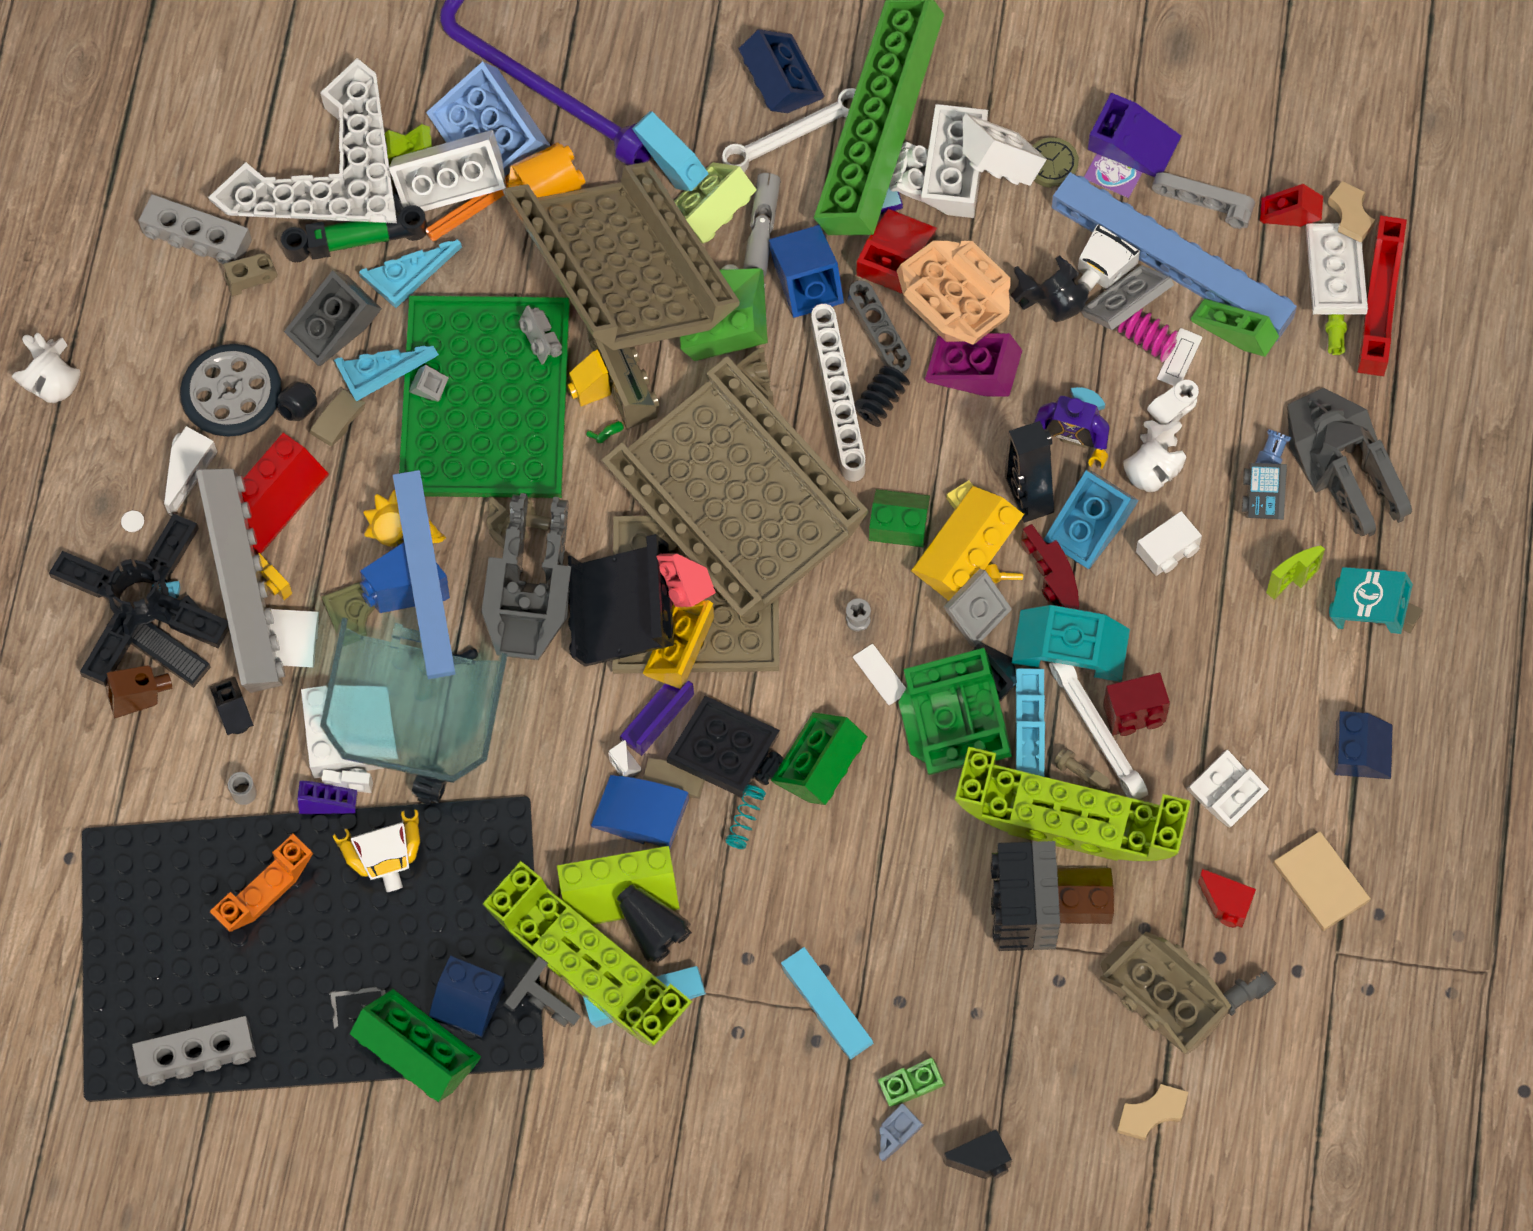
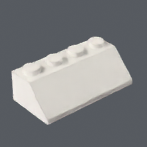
[921,104,988,218]
[389,130,506,211]

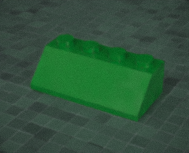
[350,989,481,1103]

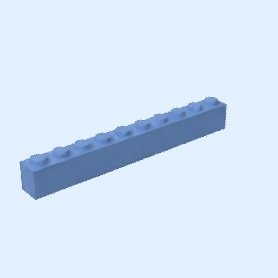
[1052,172,1297,342]

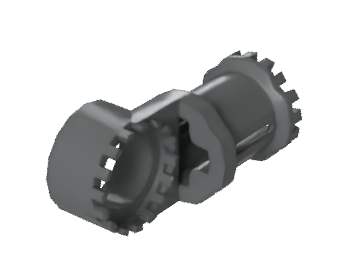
[1222,971,1277,1016]

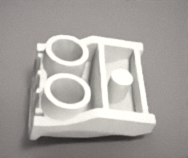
[889,142,933,207]

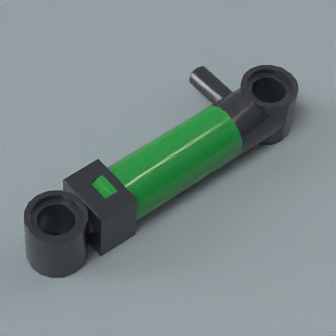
[281,193,428,262]

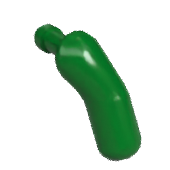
[586,421,624,443]

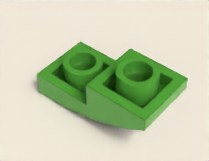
[878,1058,945,1107]

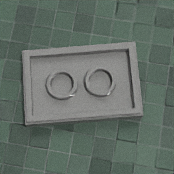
[1081,265,1174,330]

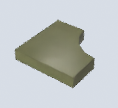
[322,582,375,646]

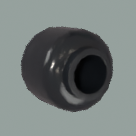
[277,381,317,421]

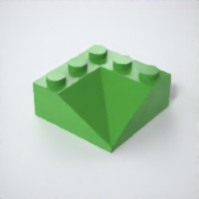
[680,268,768,361]

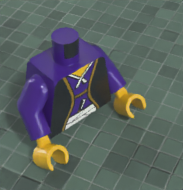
[1034,396,1109,469]

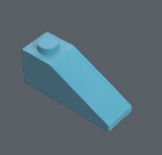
[632,111,709,191]

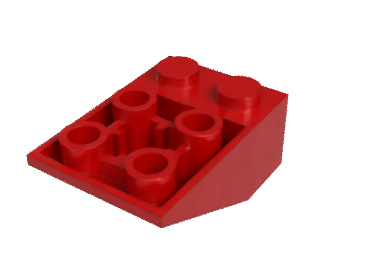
[857,209,937,294]

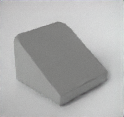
[409,365,449,402]

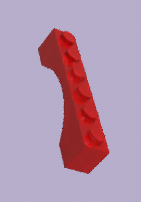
[1357,215,1407,377]

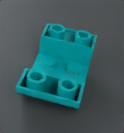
[1012,605,1130,682]

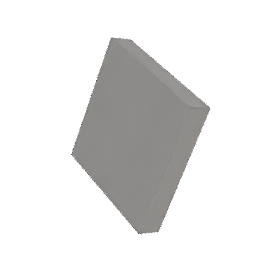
[943,569,1012,647]

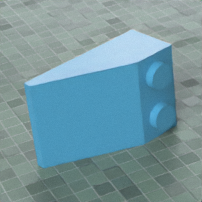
[1043,470,1139,569]

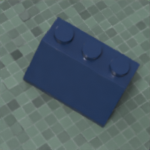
[738,29,825,113]

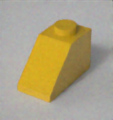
[567,350,611,407]

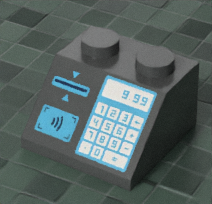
[1242,463,1287,520]

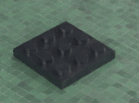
[667,696,780,798]

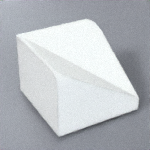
[608,740,642,777]

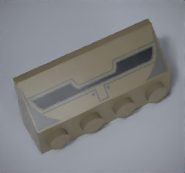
[586,326,659,429]

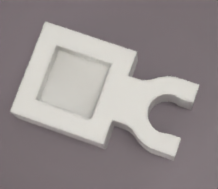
[322,768,373,793]

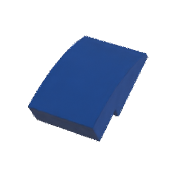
[591,775,689,849]

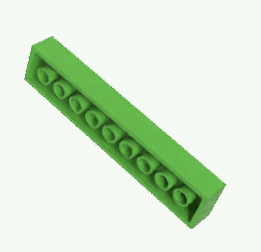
[814,0,945,235]

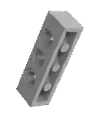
[138,194,252,264]
[132,1016,256,1086]

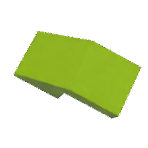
[384,124,432,164]

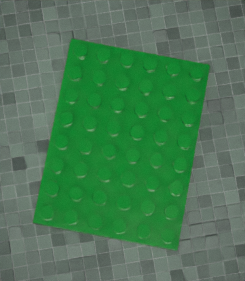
[399,296,570,498]

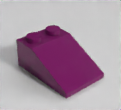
[925,333,1023,397]

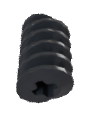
[855,366,910,427]

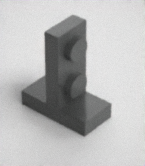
[503,957,581,1027]

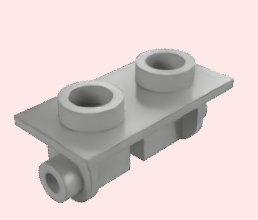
[519,305,562,364]

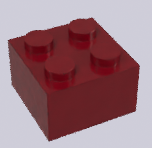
[1103,672,1170,736]

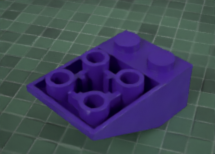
[1088,93,1182,177]

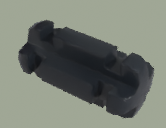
[755,751,783,785]

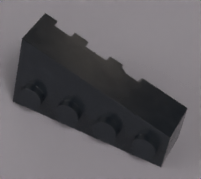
[1004,421,1054,523]

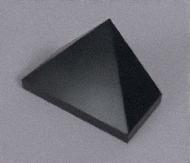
[972,643,1017,702]

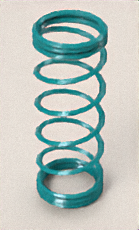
[725,785,766,849]

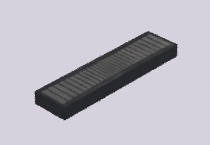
[107,622,211,688]

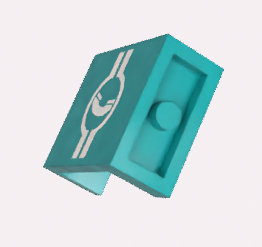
[1329,567,1413,634]

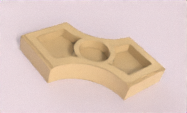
[1328,181,1375,243]
[1117,1084,1189,1141]

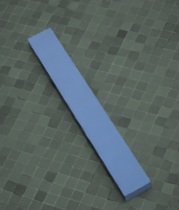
[393,470,456,679]

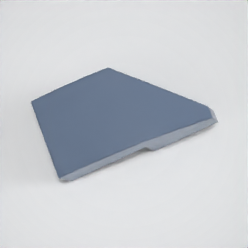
[879,1103,924,1162]

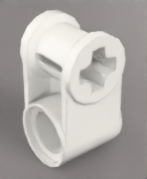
[1147,380,1199,425]

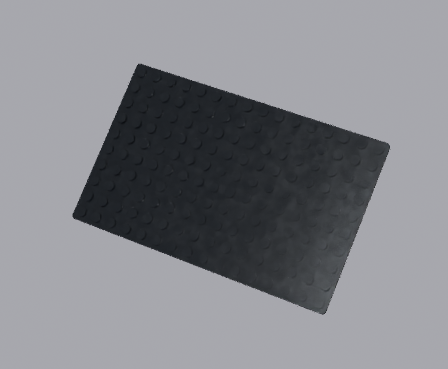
[82,796,544,1102]

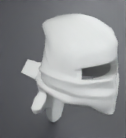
[12,333,81,403]
[1123,420,1186,492]

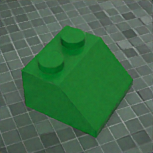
[869,489,930,547]

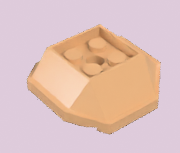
[897,241,1010,345]

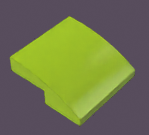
[1266,545,1325,600]

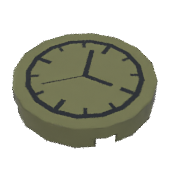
[1032,137,1079,188]

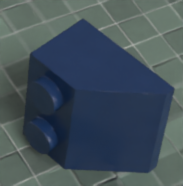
[1334,711,1393,779]
[429,956,505,1038]

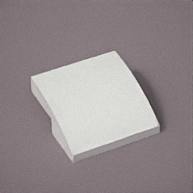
[270,609,319,667]
[1186,750,1269,828]

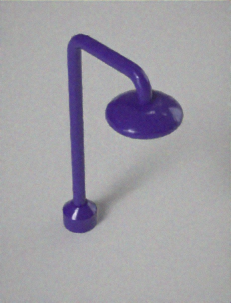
[440,0,652,165]

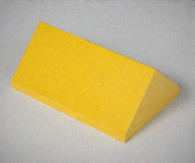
[643,600,714,689]

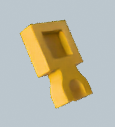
[258,553,292,600]

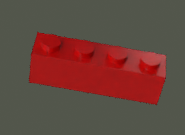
[242,433,329,554]

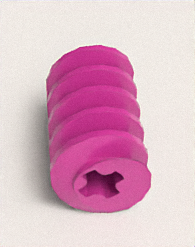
[1118,308,1178,362]

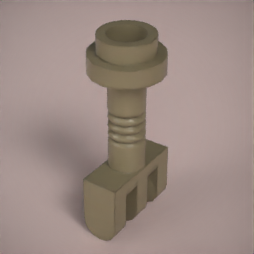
[1054,749,1110,793]

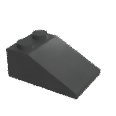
[284,270,382,366]

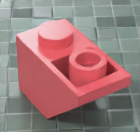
[656,554,716,607]

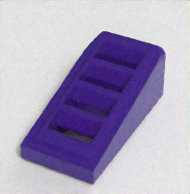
[298,781,358,814]

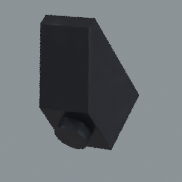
[209,677,254,736]
[943,1129,1012,1179]

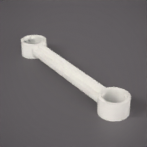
[722,88,856,172]
[1049,662,1148,800]

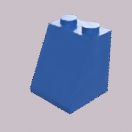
[769,225,844,318]
[360,542,450,613]

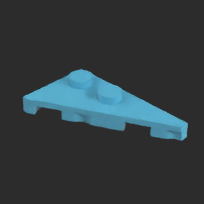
[359,239,462,308]
[334,346,438,401]

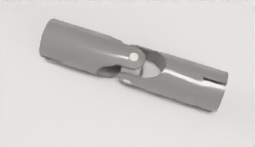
[743,173,781,277]

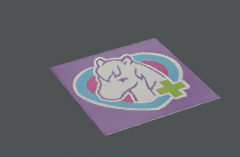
[1084,154,1143,198]

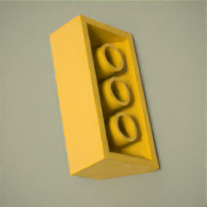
[911,486,1024,601]

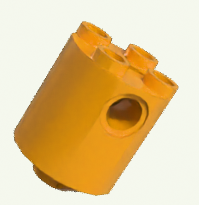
[508,142,586,198]

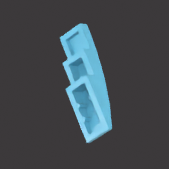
[1016,669,1045,777]

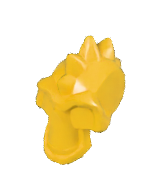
[363,490,446,547]

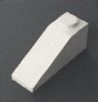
[164,426,217,516]

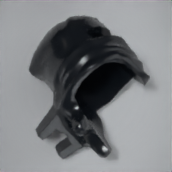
[1011,255,1089,323]

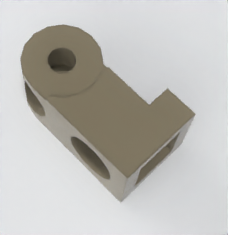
[223,253,278,297]

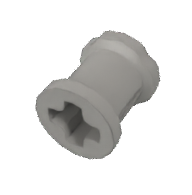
[846,598,871,632]

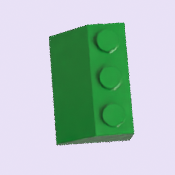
[771,712,868,805]

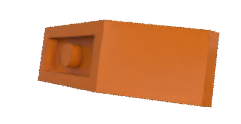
[210,834,313,932]

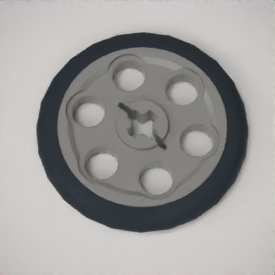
[180,344,282,437]

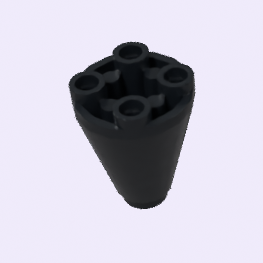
[616,884,692,963]

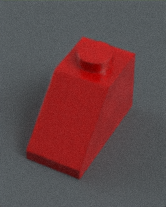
[1260,184,1323,227]
[1198,869,1256,928]

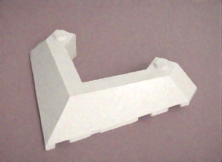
[208,58,397,223]

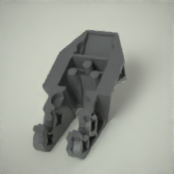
[1287,388,1412,537]
[481,493,571,661]

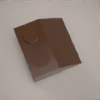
[1057,868,1114,924]

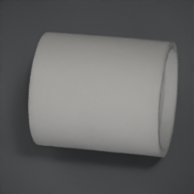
[228,772,257,805]

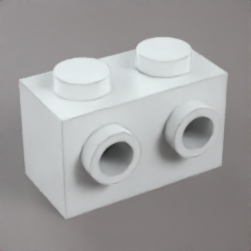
[1136,511,1202,576]

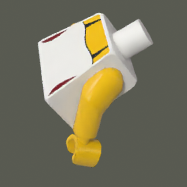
[333,810,420,892]

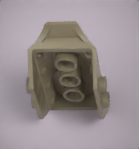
[1099,931,1231,1054]

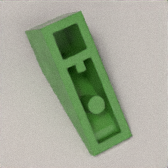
[1191,299,1279,357]

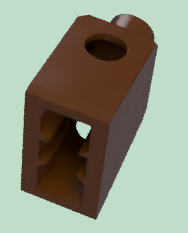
[107,665,172,719]

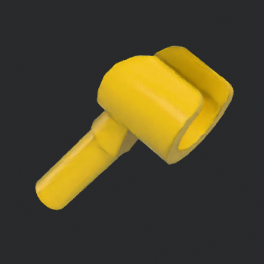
[985,564,1023,584]

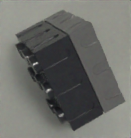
[990,841,1060,951]

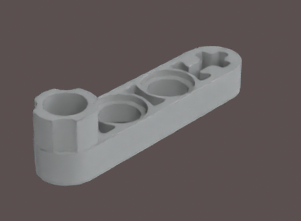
[1152,173,1255,229]

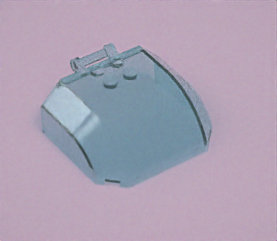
[320,617,508,783]

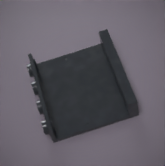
[568,534,674,667]

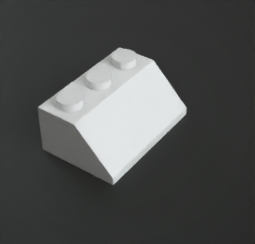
[963,113,1047,186]

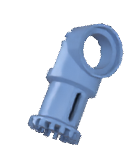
[1255,429,1291,464]

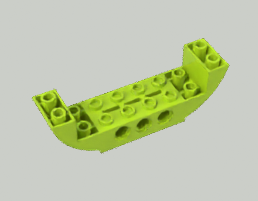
[955,747,1191,861]
[483,861,692,1046]

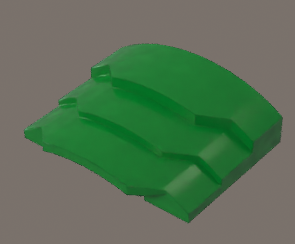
[898,648,1012,775]

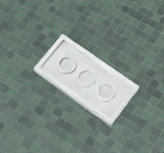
[1306,223,1368,314]

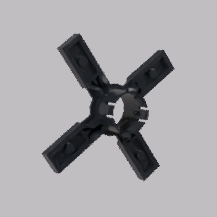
[49,513,229,687]

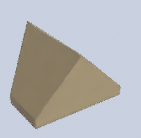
[736,347,774,406]

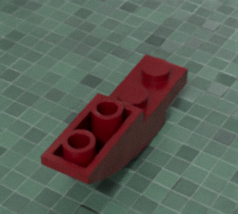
[1020,524,1079,610]

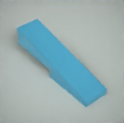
[781,947,873,1060]
[583,966,706,1028]

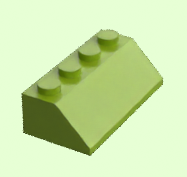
[557,846,680,925]

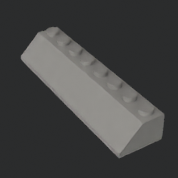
[196,469,285,693]

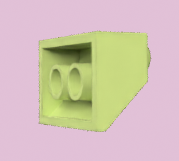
[674,162,756,244]

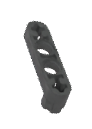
[846,280,911,374]

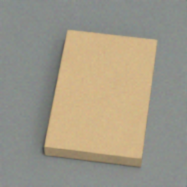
[1273,831,1371,932]

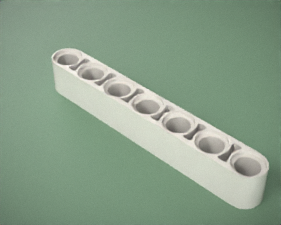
[812,304,865,482]

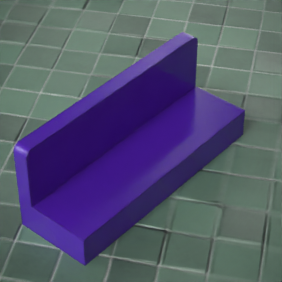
[620,680,694,756]

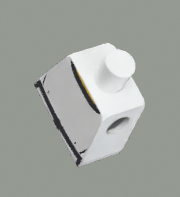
[1078,224,1140,291]

